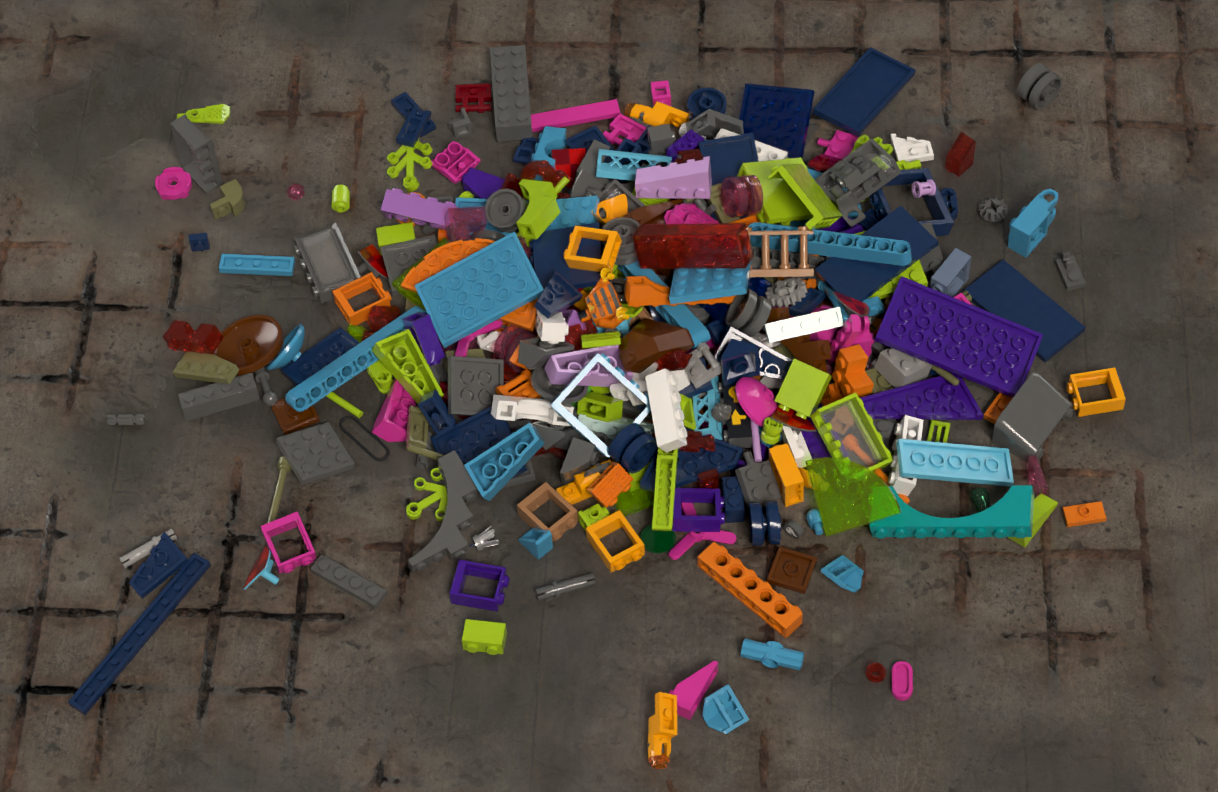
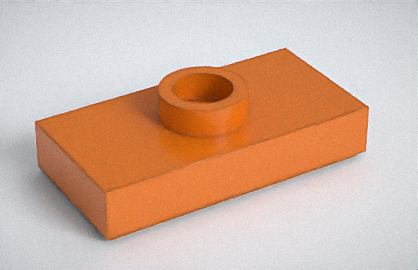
[1062,501,1106,527]

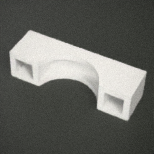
[491,395,574,426]

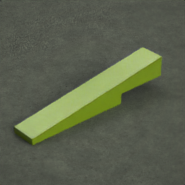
[652,447,679,531]

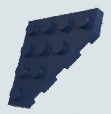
[430,406,528,479]
[640,428,743,493]

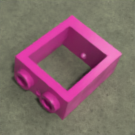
[261,511,316,574]

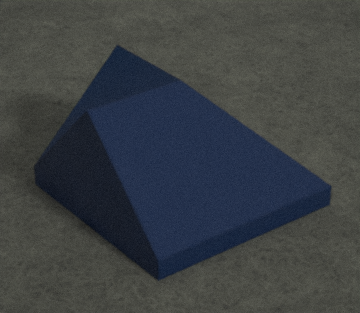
[721,339,760,386]

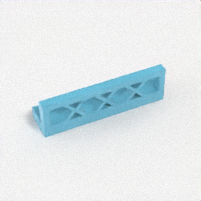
[596,149,672,181]
[693,368,723,440]

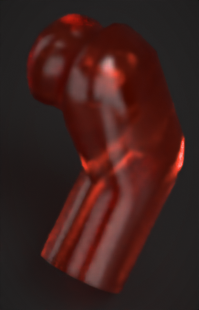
[553,170,574,188]

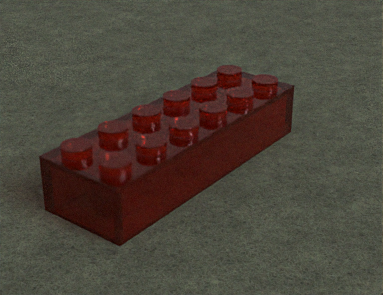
[632,223,753,269]

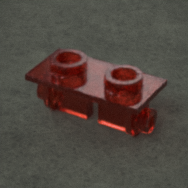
[656,350,693,371]

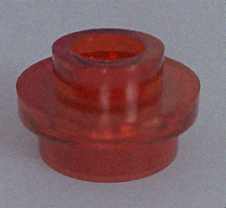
[866,663,886,683]

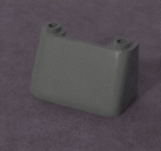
[992,372,1075,465]

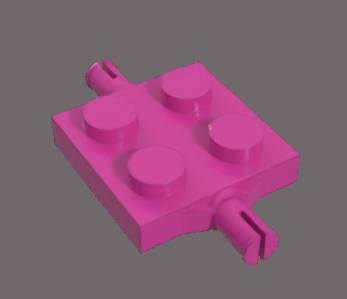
[817,130,859,161]

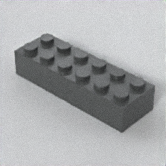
[490,45,533,142]

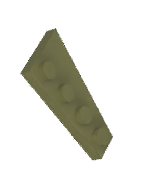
[172,344,239,384]

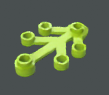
[387,138,433,192]
[406,468,447,522]

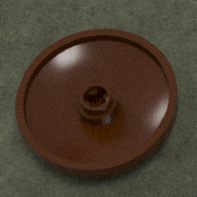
[211,315,284,376]

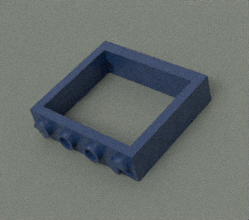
[867,168,954,236]

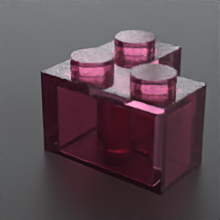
[444,206,487,243]

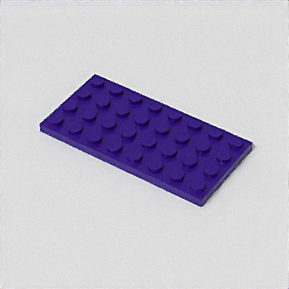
[874,276,1043,398]

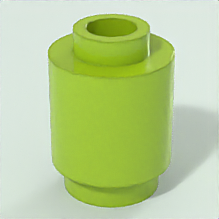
[331,185,350,213]

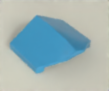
[820,555,864,592]
[702,684,749,734]

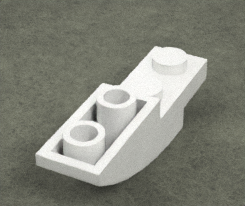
[610,370,691,406]

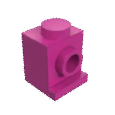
[651,80,671,107]

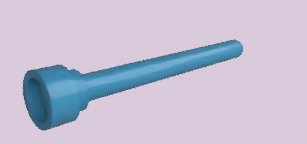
[816,278,849,322]

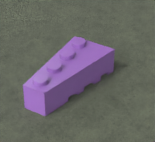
[381,188,459,231]

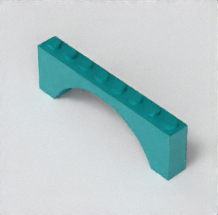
[870,485,1034,538]

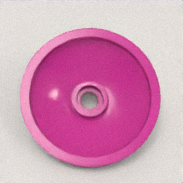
[735,377,778,427]

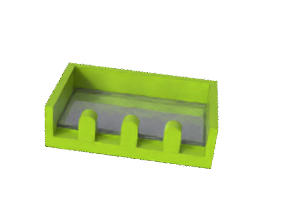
[810,393,893,485]

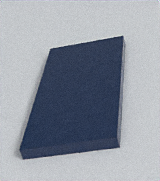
[813,47,916,137]
[699,133,759,228]
[815,206,938,302]
[964,259,1085,363]

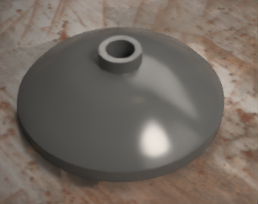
[531,366,588,404]

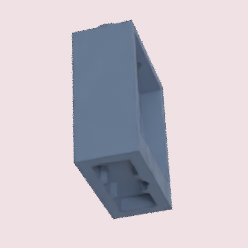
[930,248,972,297]

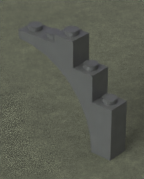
[408,450,478,573]

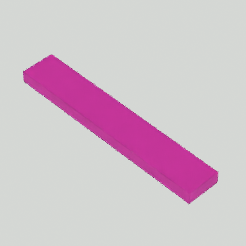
[531,99,620,132]

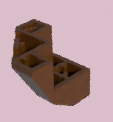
[619,318,695,374]

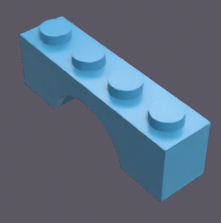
[527,126,566,183]

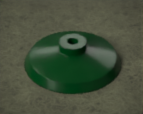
[640,524,676,553]

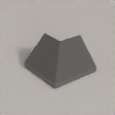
[531,420,581,451]

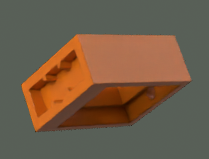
[332,272,392,328]

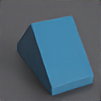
[518,528,553,560]

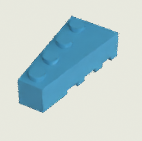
[464,423,545,501]

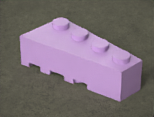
[635,156,712,199]
[544,345,634,387]

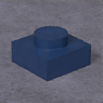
[189,233,210,252]

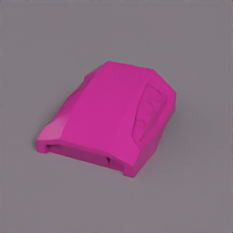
[431,141,481,184]
[664,203,719,238]

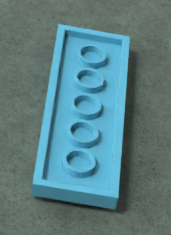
[896,439,1014,486]

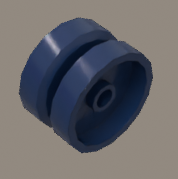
[687,88,727,121]
[609,423,658,474]
[749,501,781,546]

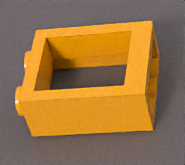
[564,226,622,273]
[1066,367,1126,417]
[769,443,804,507]
[586,510,645,573]

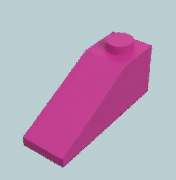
[669,660,718,720]

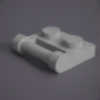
[677,342,722,389]

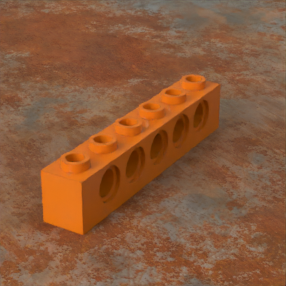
[698,542,803,639]

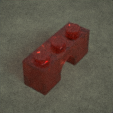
[163,320,224,354]

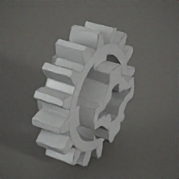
[765,277,808,308]

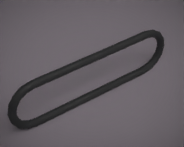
[339,416,390,461]

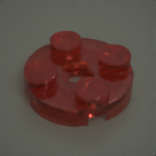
[520,160,557,188]
[367,305,402,331]

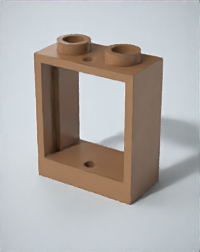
[517,482,578,542]

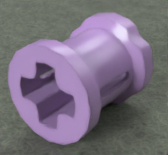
[912,179,936,198]

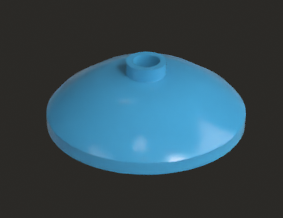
[265,323,305,370]

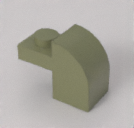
[210,179,245,220]

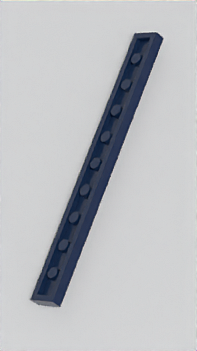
[68,553,211,715]

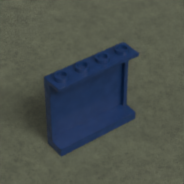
[530,222,603,289]

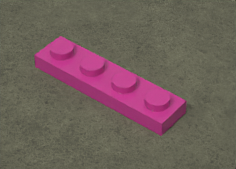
[827,314,860,368]

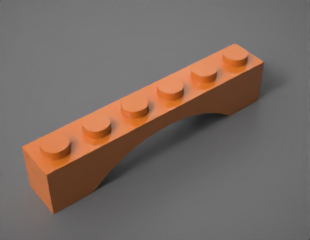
[625,276,735,307]

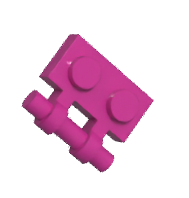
[603,113,647,146]

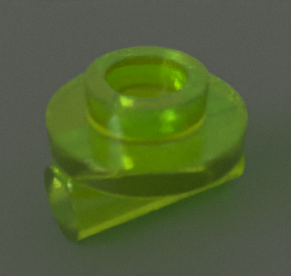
[347,324,368,343]

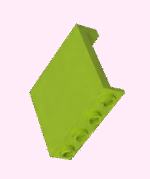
[737,157,814,224]
[768,163,843,230]

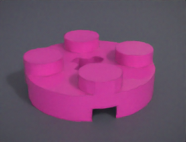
[155,167,192,200]

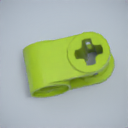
[366,360,393,394]

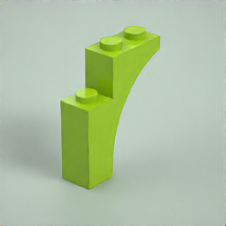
[516,179,561,240]

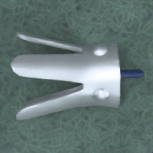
[469,526,499,551]

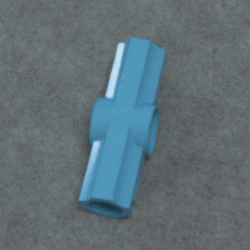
[741,639,804,671]

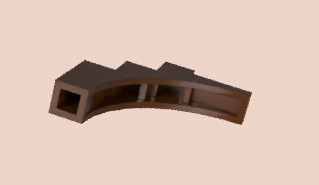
[758,307,831,399]

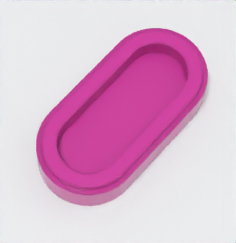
[892,661,913,701]

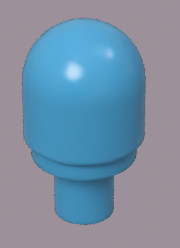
[806,509,824,535]

